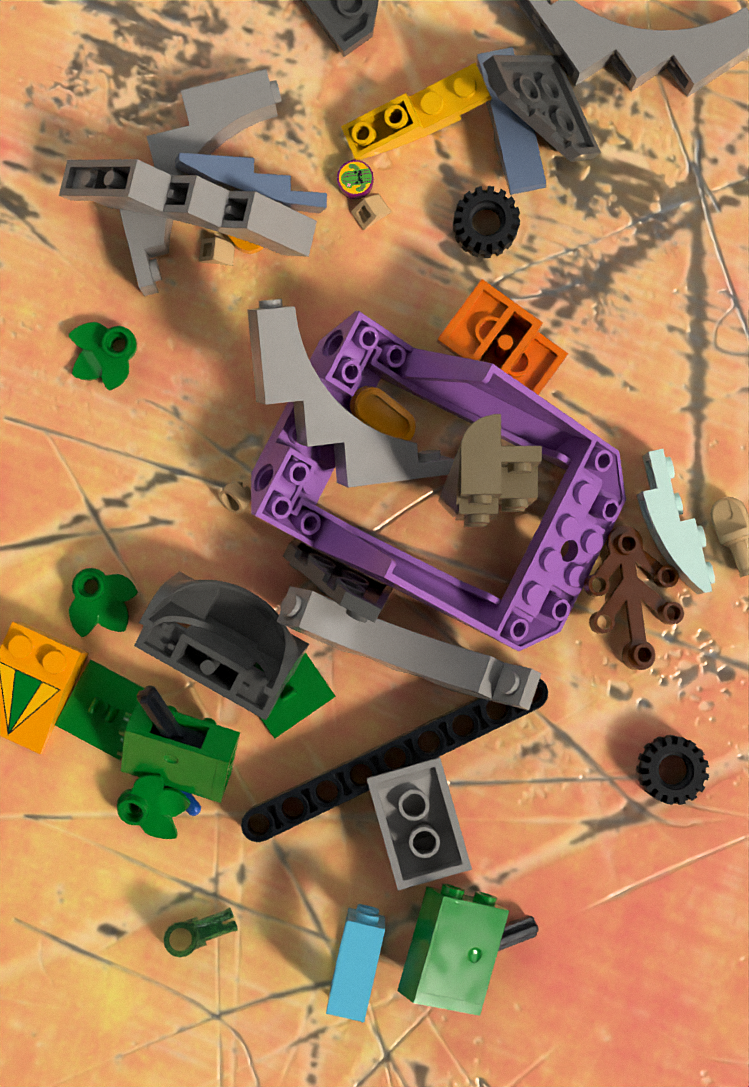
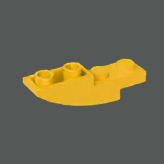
[341,62,492,160]

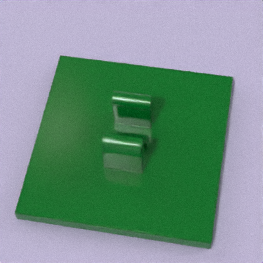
[256,652,336,739]
[55,659,145,760]

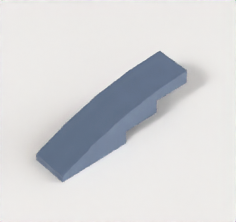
[477,47,546,195]
[175,153,327,214]

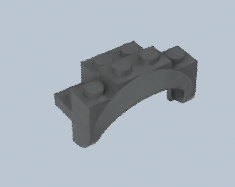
[134,571,309,720]

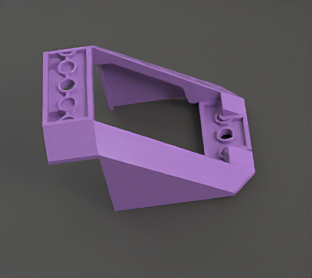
[251,311,626,651]

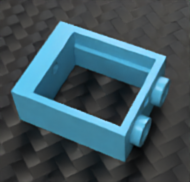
[326,904,385,1022]

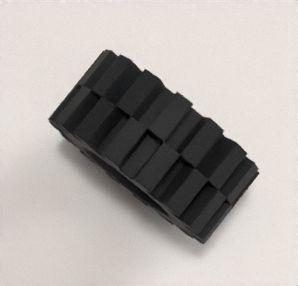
[453,186,520,258]
[636,735,709,805]

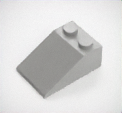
[367,757,472,891]

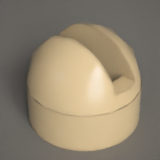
[219,481,251,514]

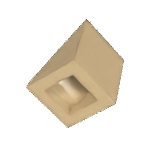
[351,194,391,230]
[199,237,235,266]

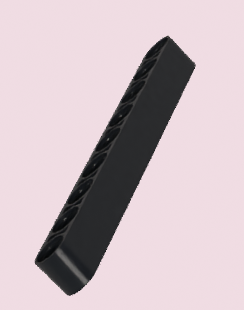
[241,679,548,842]

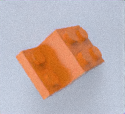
[437,279,569,395]

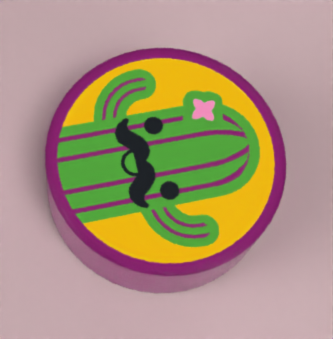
[337,160,374,199]

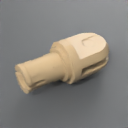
[710,497,749,578]

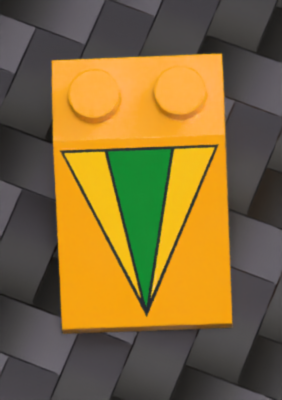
[0,621,89,754]

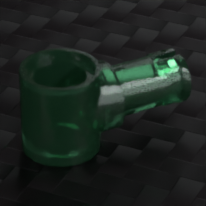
[163,907,238,957]

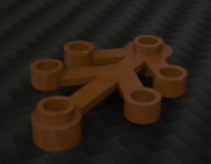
[584,526,684,670]

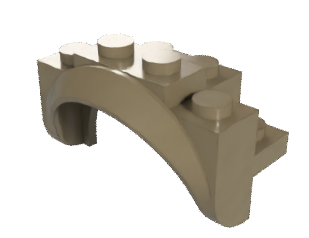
[438,414,542,527]

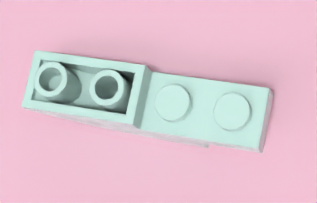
[637,449,715,594]

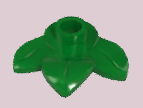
[69,322,137,391]
[69,568,138,637]
[117,774,190,839]

